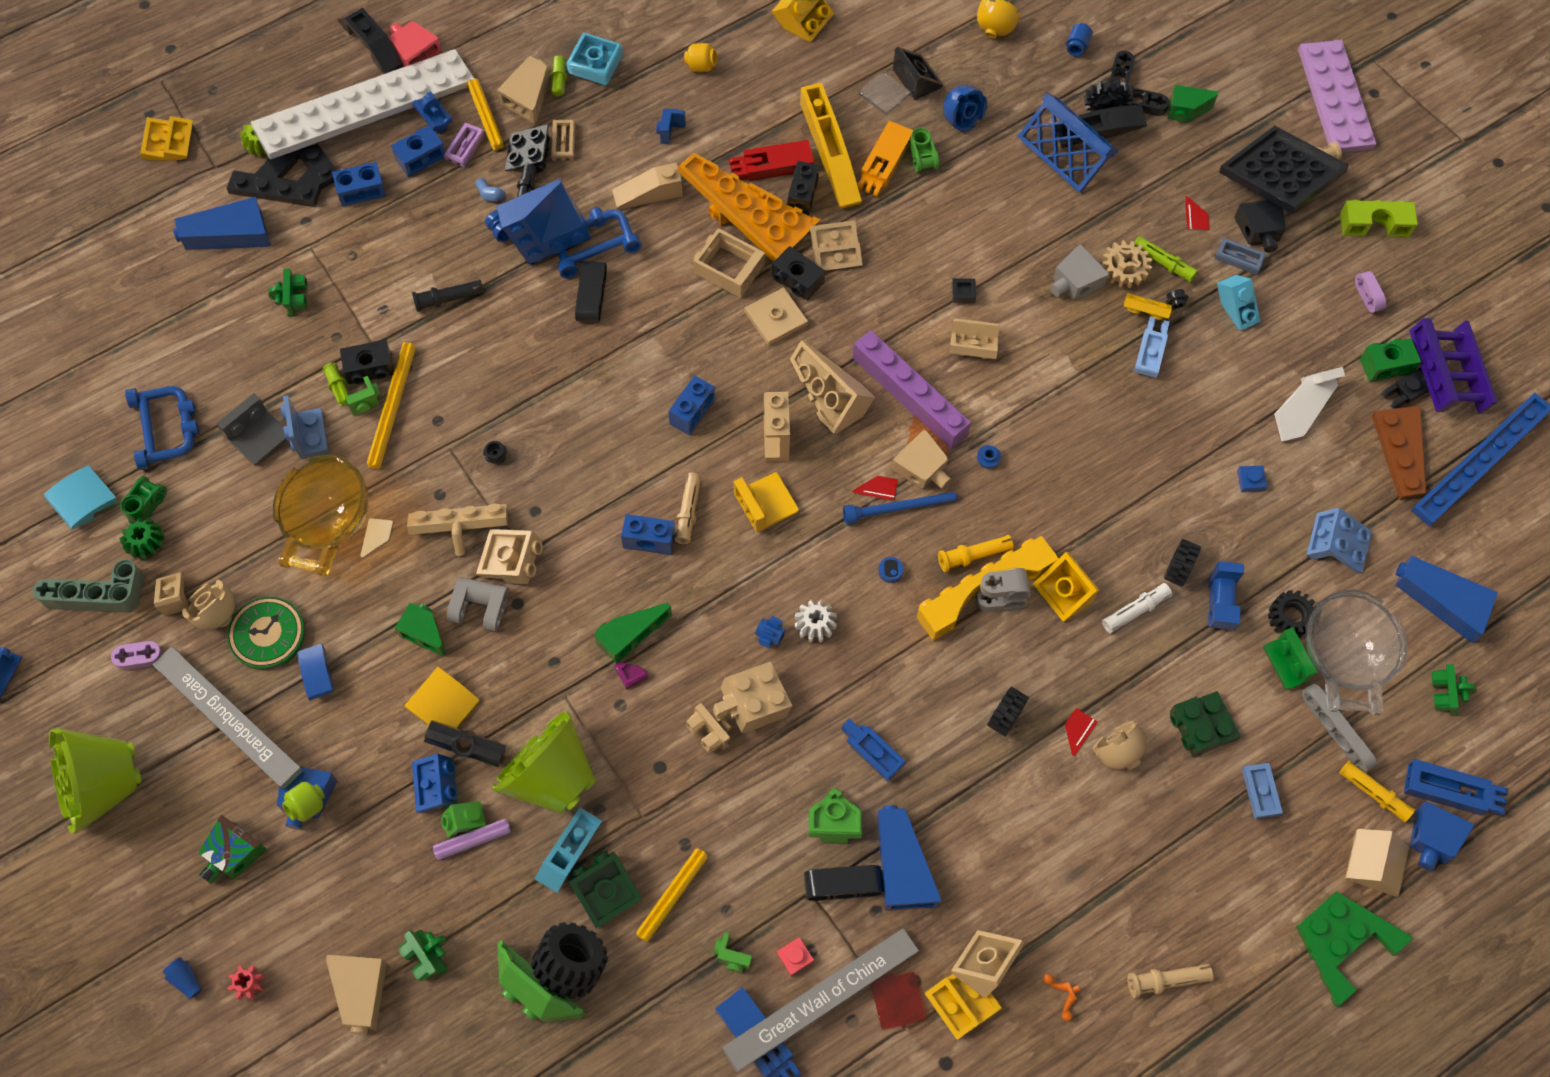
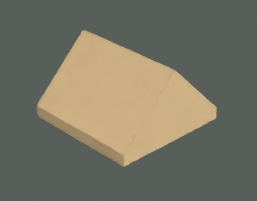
[1345,829,1409,897]
[951,930,1024,998]

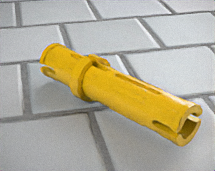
[1339,760,1415,823]

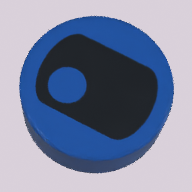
[878,557,904,583]

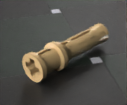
[1127,964,1213,998]

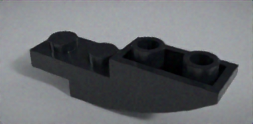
[1057,105,1147,149]

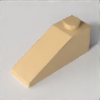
[612,163,683,210]

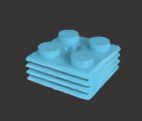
[567,33,623,85]

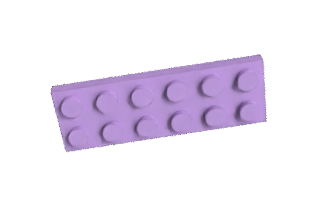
[1298,40,1376,153]

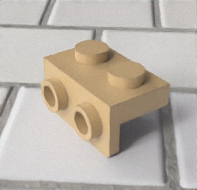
[949,318,1000,359]

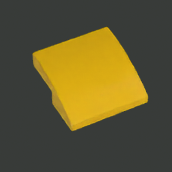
[140,116,193,161]
[404,667,480,728]
[925,974,1002,1040]

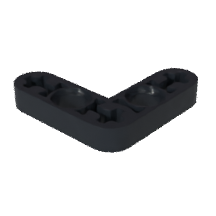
[1110,51,1169,116]

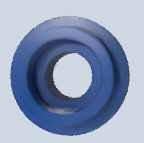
[977,445,1001,469]

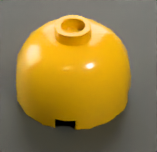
[977,0,1021,39]

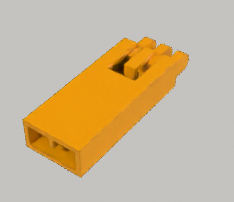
[857,121,914,197]

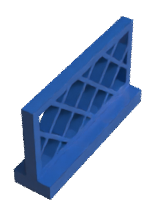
[1017,93,1118,193]

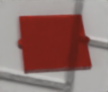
[870,972,926,1030]

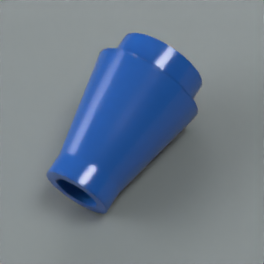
[163,957,203,1000]

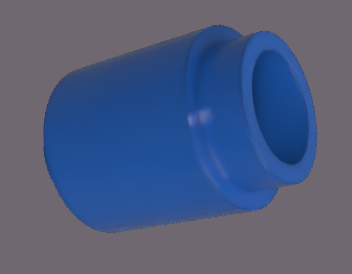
[1066,23,1093,56]

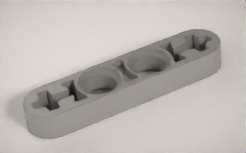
[1302,684,1377,773]

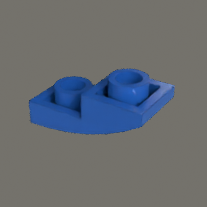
[298,643,334,701]

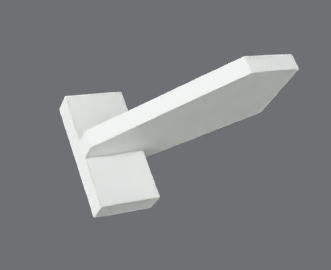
[1274,367,1345,442]

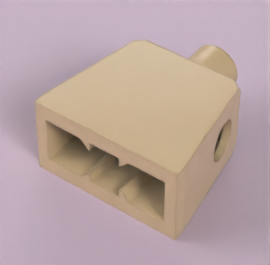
[891,429,951,489]

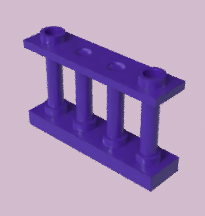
[1409,318,1497,414]

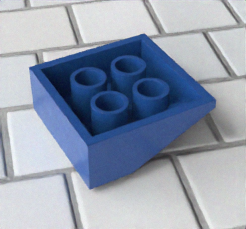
[496,179,591,265]

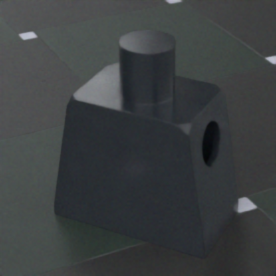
[1234,200,1286,253]

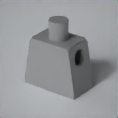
[1050,244,1109,300]

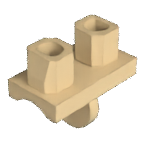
[686,703,732,753]

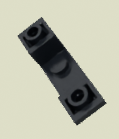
[338,8,404,74]

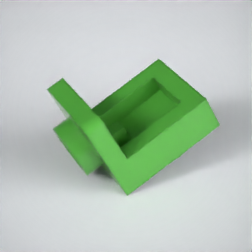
[345,376,381,416]
[441,801,486,838]
[714,932,752,973]

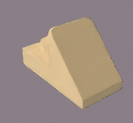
[154,572,189,616]

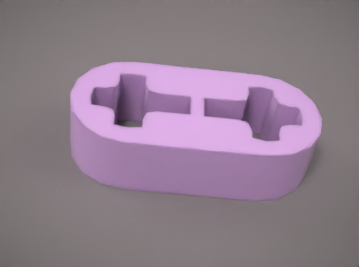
[1355,271,1386,313]
[111,641,163,671]

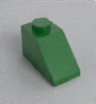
[1168,85,1218,123]
[395,603,446,657]

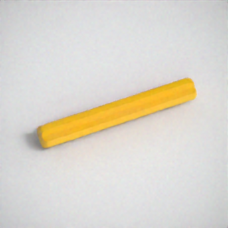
[467,78,504,151]
[636,848,708,942]

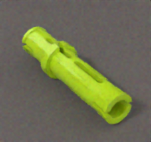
[1134,236,1198,283]

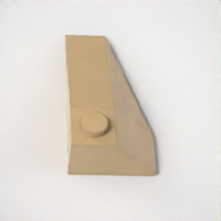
[790,340,875,434]

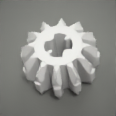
[795,600,837,643]

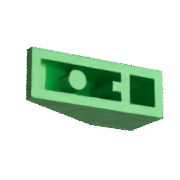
[594,603,672,664]

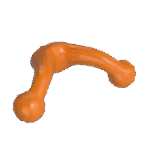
[1043,974,1081,1022]

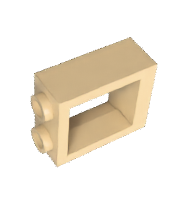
[693,228,765,298]

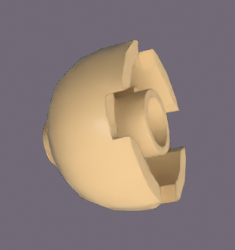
[182,580,236,630]
[1092,721,1147,770]

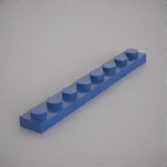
[1411,393,1550,527]

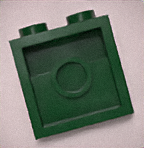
[1170,691,1241,757]
[567,850,642,928]

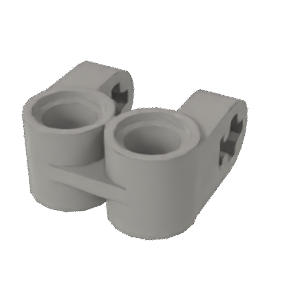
[976,568,1031,612]

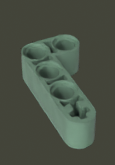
[32,559,143,612]

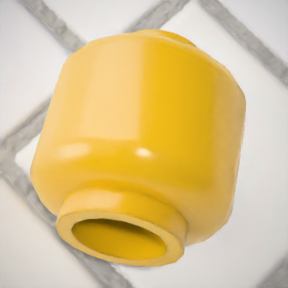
[684,43,717,72]

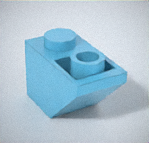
[1217,275,1260,330]

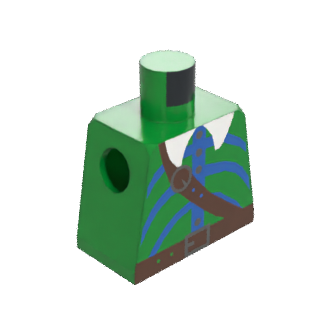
[199,815,267,885]

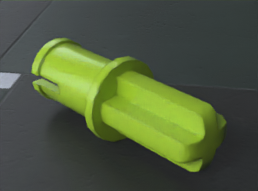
[550,56,568,97]
[323,363,349,406]

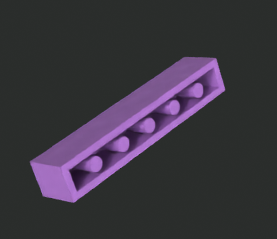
[852,330,971,450]

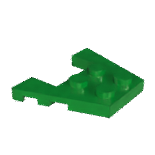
[1296,891,1413,1007]

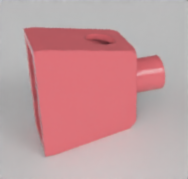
[389,22,442,67]

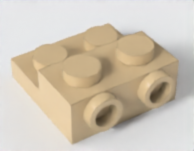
[476,529,543,584]

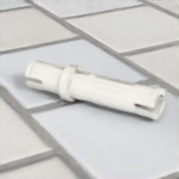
[1102,583,1172,634]

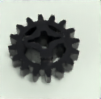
[1084,79,1133,112]

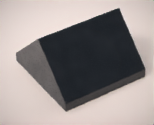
[893,47,944,100]

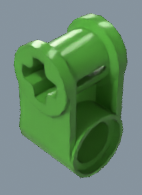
[909,128,939,173]

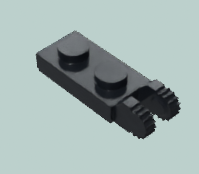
[1381,368,1429,409]

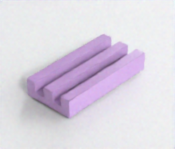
[444,122,486,167]

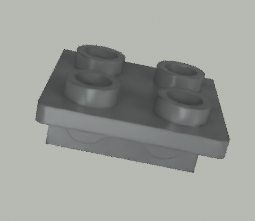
[216,393,287,466]

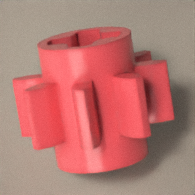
[228,965,265,1001]

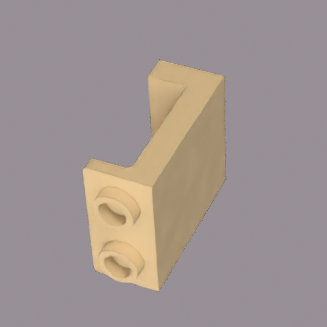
[764,392,790,462]

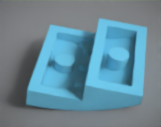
[44,465,116,530]

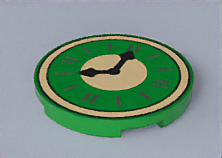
[227,597,305,670]

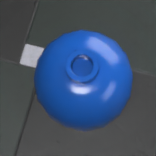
[943,85,987,132]

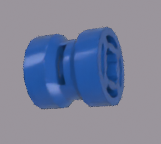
[485,210,510,242]

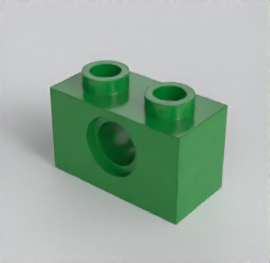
[1360,338,1421,382]

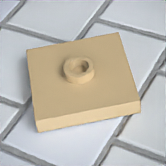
[744,287,808,346]

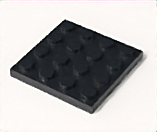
[1219,126,1349,214]

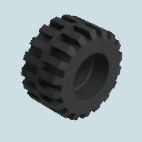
[531,922,608,999]

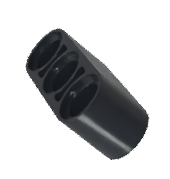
[575,261,607,323]
[804,865,884,901]

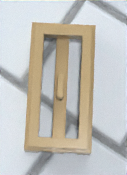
[551,120,576,161]

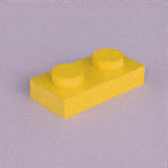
[1124,293,1172,320]

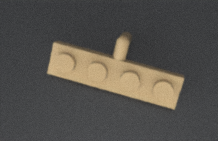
[407,504,508,556]

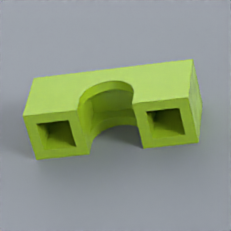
[1340,200,1418,238]

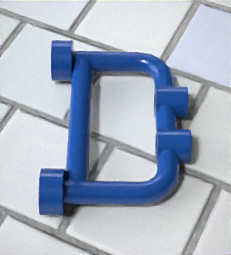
[558,208,642,279]
[125,386,199,470]

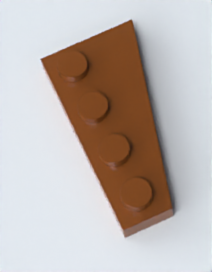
[1372,405,1426,500]

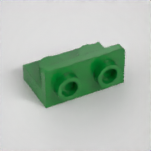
[1263,627,1317,690]

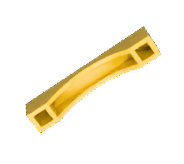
[916,536,1059,641]

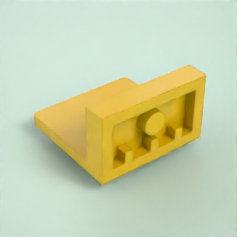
[733,472,799,533]

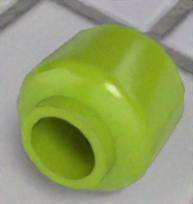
[282,782,325,822]

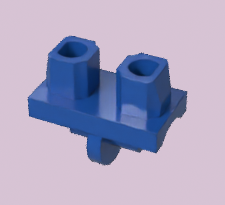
[412,91,453,134]

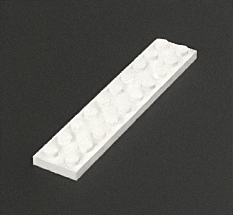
[251,49,474,160]

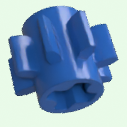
[755,615,786,649]

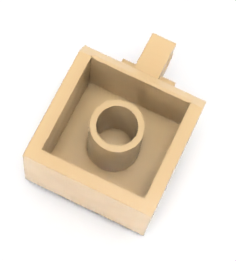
[712,662,792,733]

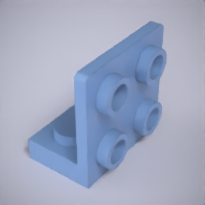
[280,395,330,459]
[1306,508,1372,573]

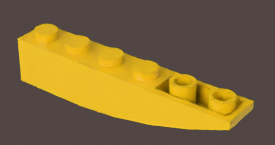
[800,83,862,209]

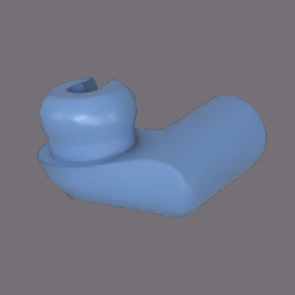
[475,178,506,202]

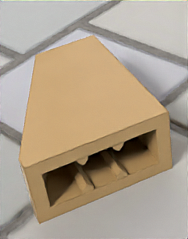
[497,56,549,124]
[326,955,387,1035]

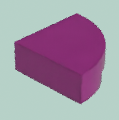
[614,663,649,689]

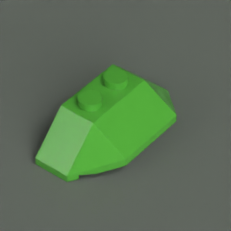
[498,940,586,1023]

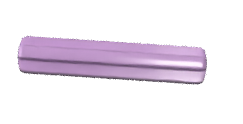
[433,819,511,860]

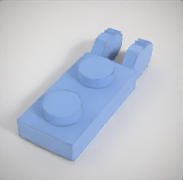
[1134,317,1169,378]

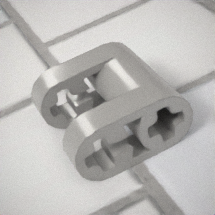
[447,577,509,632]

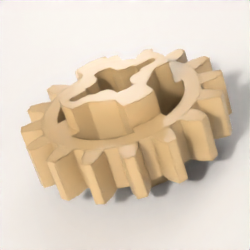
[1101,240,1152,288]

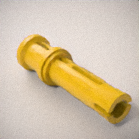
[938,535,1014,572]

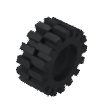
[1164,538,1201,587]
[1268,590,1319,638]
[987,686,1029,737]

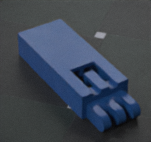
[1404,759,1508,816]
[715,987,802,1077]

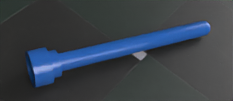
[843,492,958,525]

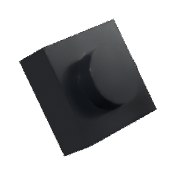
[952,278,976,303]

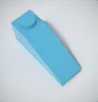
[535,807,602,893]

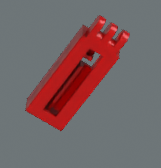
[729,140,814,181]

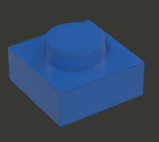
[1237,466,1267,492]

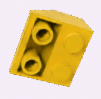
[772,0,834,42]

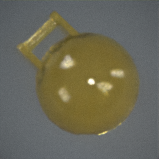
[273,454,369,576]

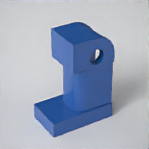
[1208,561,1244,630]

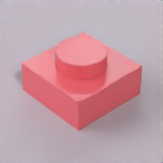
[776,937,814,976]

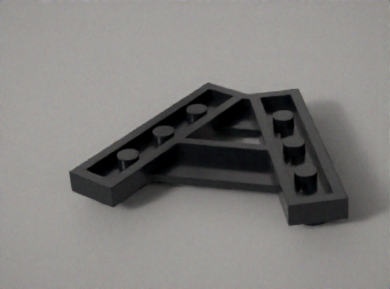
[226,143,337,207]

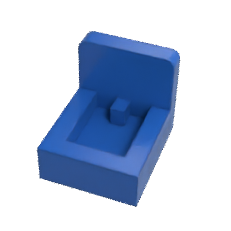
[656,108,686,144]

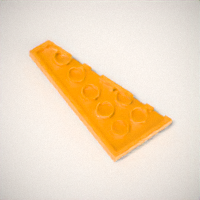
[677,152,820,262]

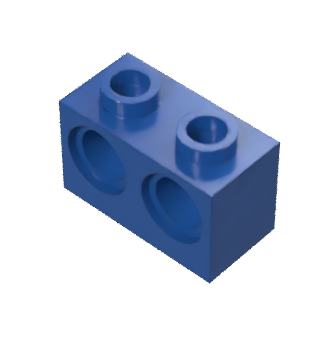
[332,162,386,207]
[669,375,715,435]

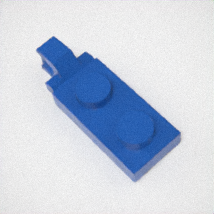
[841,718,906,782]

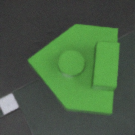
[809,787,862,843]

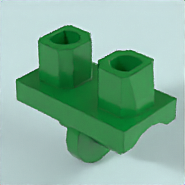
[268,269,307,317]
[1431,664,1477,716]
[398,930,448,981]

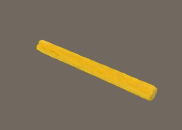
[367,342,416,469]

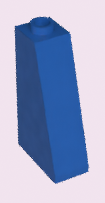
[173,197,271,250]
[1395,555,1498,643]
[877,805,941,911]

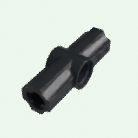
[424,720,506,767]

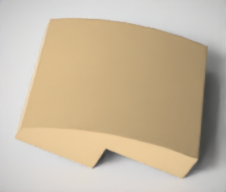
[810,220,862,271]

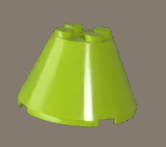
[491,711,597,814]
[49,728,141,834]

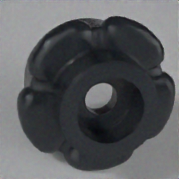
[1166,289,1189,309]
[483,441,507,464]

